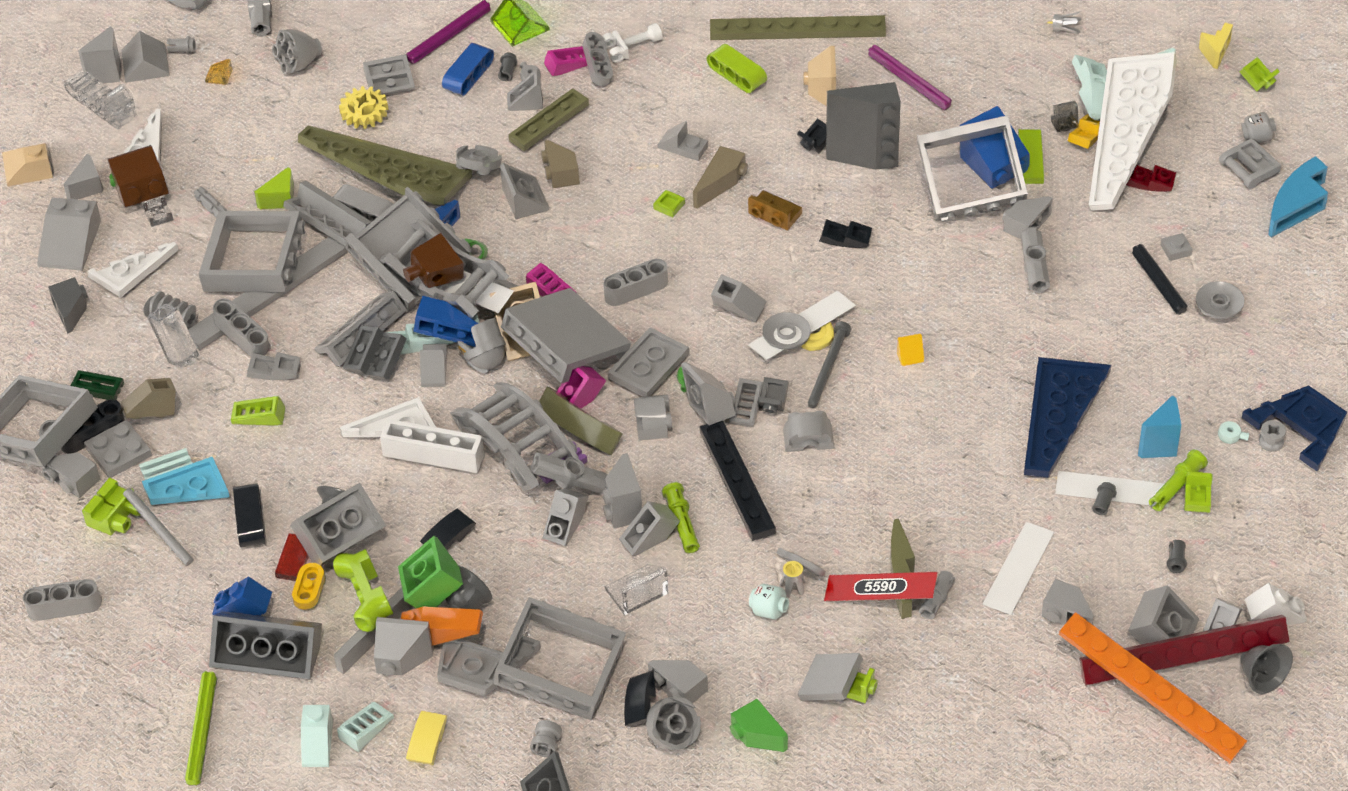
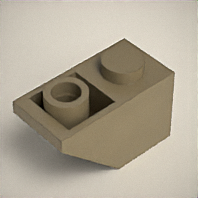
[541,140,580,188]
[121,378,176,419]

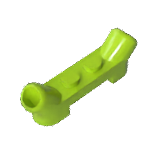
[333,549,394,632]

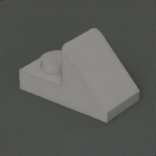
[658,121,708,161]
[420,344,448,387]
[1203,598,1242,631]

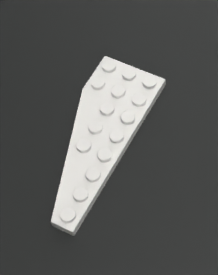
[1089,52,1177,211]

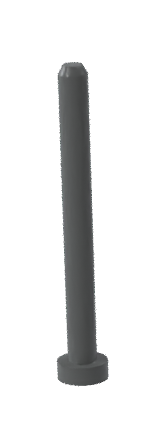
[808,321,852,408]

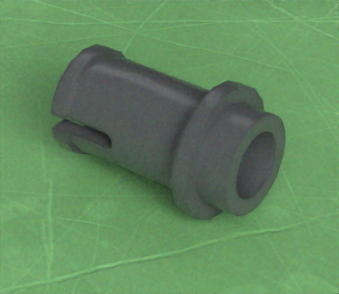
[498,52,518,81]
[1092,482,1117,515]
[1166,540,1187,573]

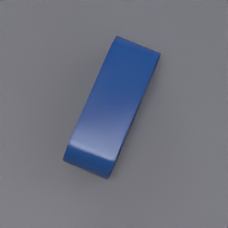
[442,43,494,96]

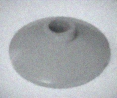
[1196,281,1244,319]
[763,312,811,349]

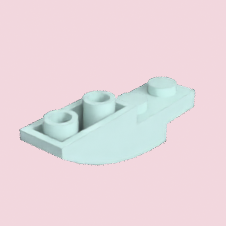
[1072,55,1107,121]

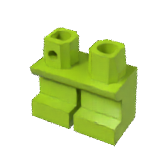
[82,477,141,536]

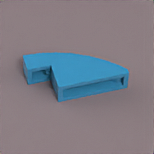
[1268,156,1328,238]

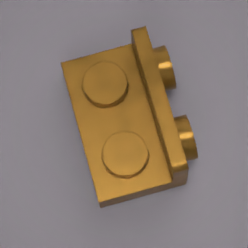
[748,190,802,231]

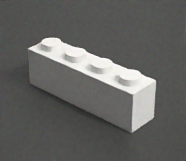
[380,419,484,473]

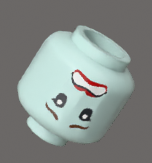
[749,584,789,620]

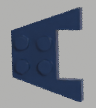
[1242,385,1347,471]

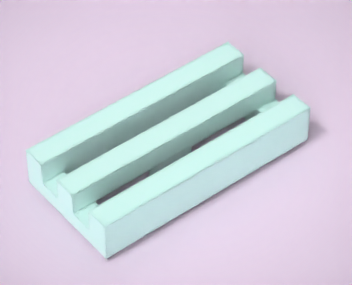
[139,448,193,480]

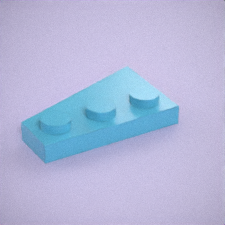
[142,457,230,505]

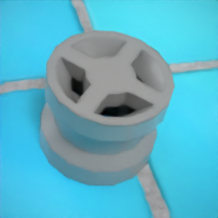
[1259,420,1286,452]

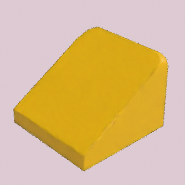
[897,333,924,366]

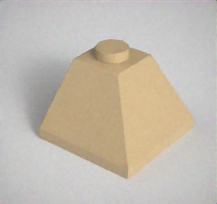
[803,46,836,106]
[2,143,53,186]

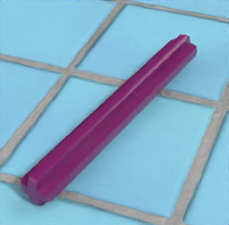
[406,0,491,64]
[868,45,952,110]

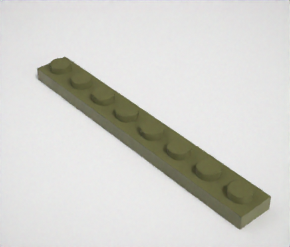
[710,15,886,40]

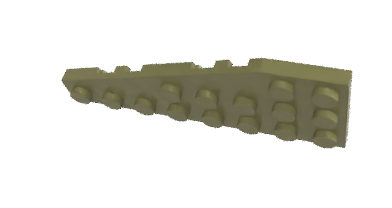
[298,125,472,206]

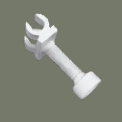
[602,23,663,63]

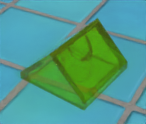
[490,0,550,47]

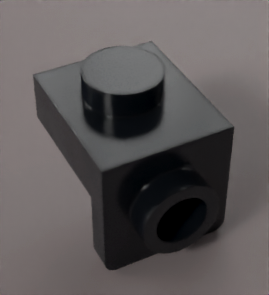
[797,118,826,154]

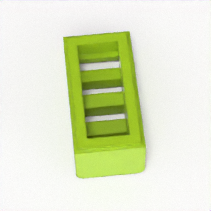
[231,396,285,426]

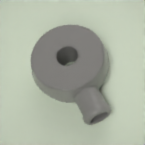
[520,62,541,81]

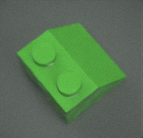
[398,536,463,608]

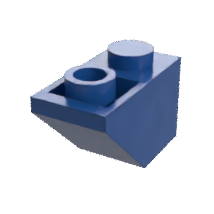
[212,576,272,616]

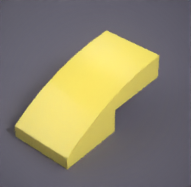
[406,711,447,765]

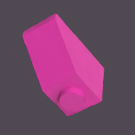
[557,366,606,408]

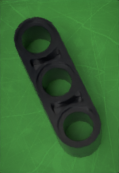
[61,399,125,454]
[233,483,265,548]

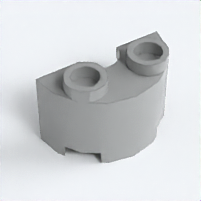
[634,395,672,441]
[783,411,835,452]

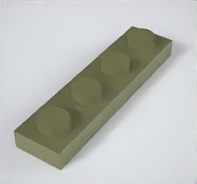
[508,88,589,152]

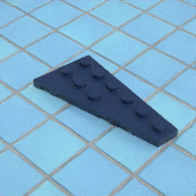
[1024,357,1111,478]

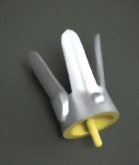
[1047,11,1081,34]
[779,561,806,597]

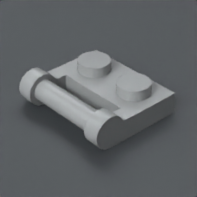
[1219,138,1281,189]

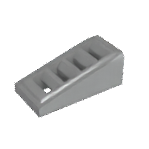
[729,378,763,427]

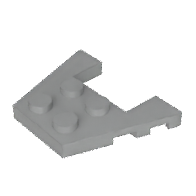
[437,636,541,697]

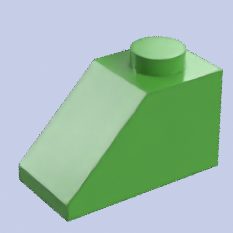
[730,699,788,752]

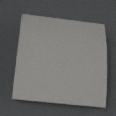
[363,54,415,95]

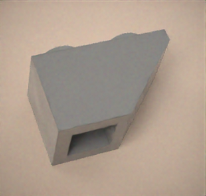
[711,274,767,322]
[42,453,100,498]
[542,488,588,546]
[1042,579,1094,625]
[648,660,708,703]

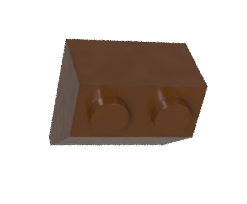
[107,145,169,208]

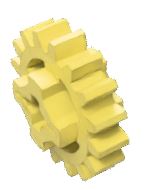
[339,86,389,129]

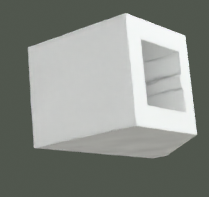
[1245,583,1307,625]

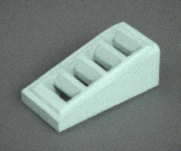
[337,702,394,752]

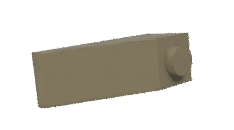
[693,146,748,209]

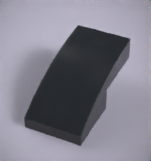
[819,219,873,248]
[420,508,476,550]
[624,671,656,727]

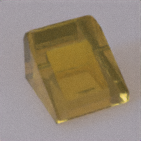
[205,59,233,85]

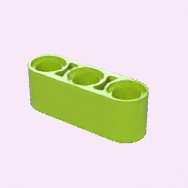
[706,44,767,93]

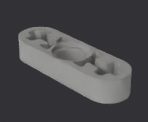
[582,32,613,86]

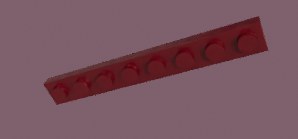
[1079,615,1290,685]

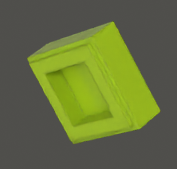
[653,190,685,218]

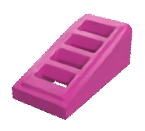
[544,46,595,76]
[526,263,577,297]

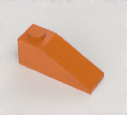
[401,607,483,646]

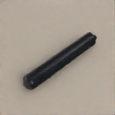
[1132,244,1188,315]

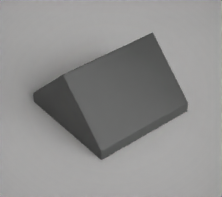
[520,751,570,791]

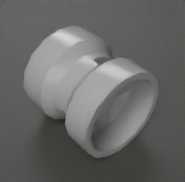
[530,720,562,757]

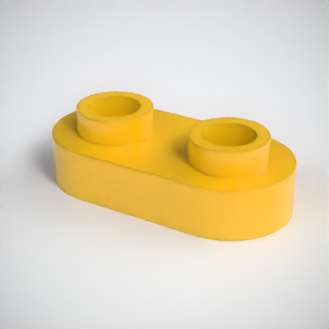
[292,563,325,610]

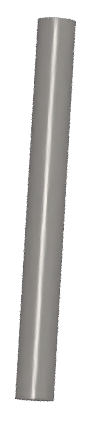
[123,488,194,566]

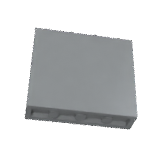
[344,187,471,312]
[501,288,631,384]

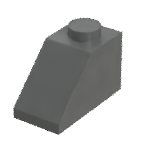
[48,277,88,334]

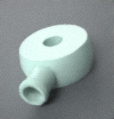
[1218,421,1249,444]

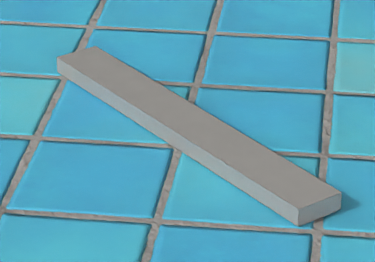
[184,237,347,351]

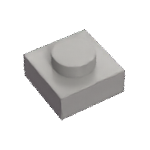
[1161,233,1192,261]

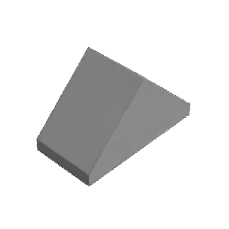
[507,69,542,111]
[64,154,103,200]

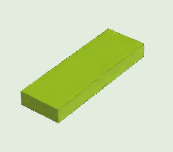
[1018,129,1044,184]

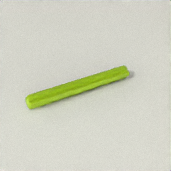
[185,671,217,786]

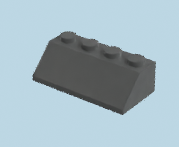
[209,611,322,679]

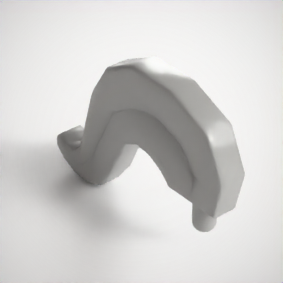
[776,548,826,577]

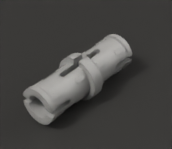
[919,571,955,619]

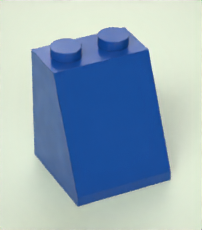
[960,106,1030,189]

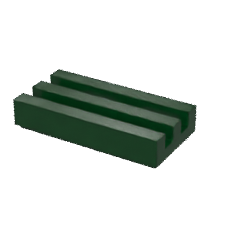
[70,370,124,400]

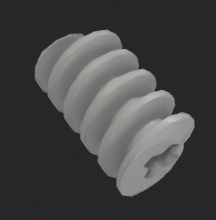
[143,291,196,333]

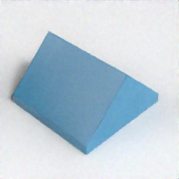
[1138,395,1182,458]

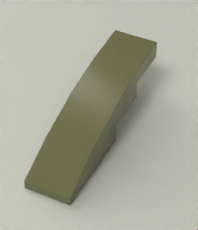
[890,518,915,619]

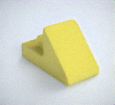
[1199,22,1233,69]

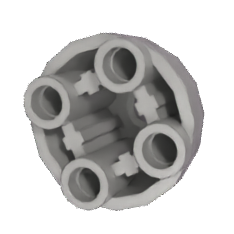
[272,29,322,74]

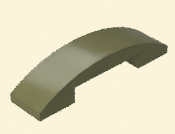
[539,386,623,455]

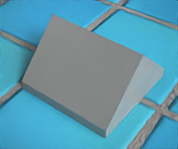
[78,27,120,85]
[121,31,169,83]
[500,163,549,219]

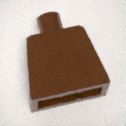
[403,233,464,288]

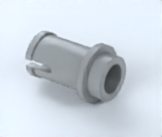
[167,36,196,54]

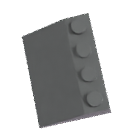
[826,82,901,170]

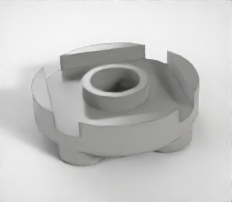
[456,145,502,175]

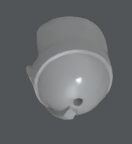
[457,318,506,373]

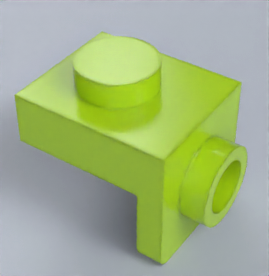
[1239,57,1280,92]
[1184,472,1213,513]
[846,668,878,704]

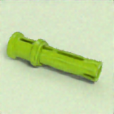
[1149,449,1208,511]
[662,482,700,553]

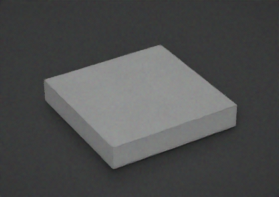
[798,653,863,701]

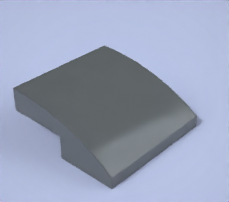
[343,325,407,381]

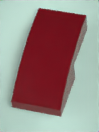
[1126,165,1177,192]

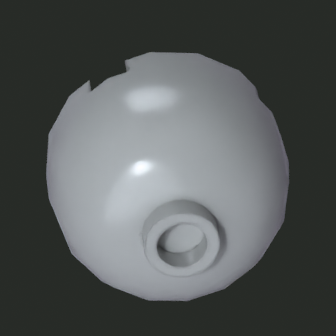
[646,696,701,750]

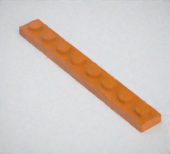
[1058,612,1247,764]

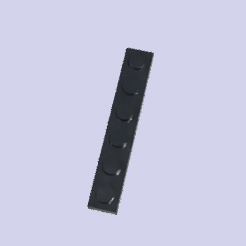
[699,420,776,541]

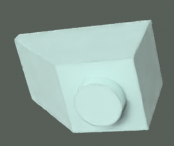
[301,705,333,767]

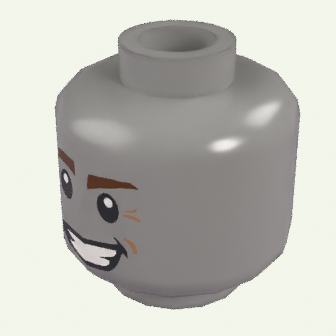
[1241,112,1277,144]

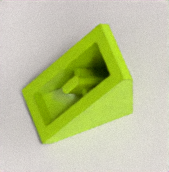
[254,167,294,210]

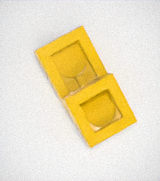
[1068,114,1100,149]

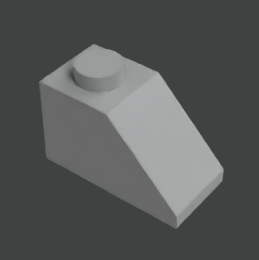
[1002,196,1053,239]
[619,501,680,556]

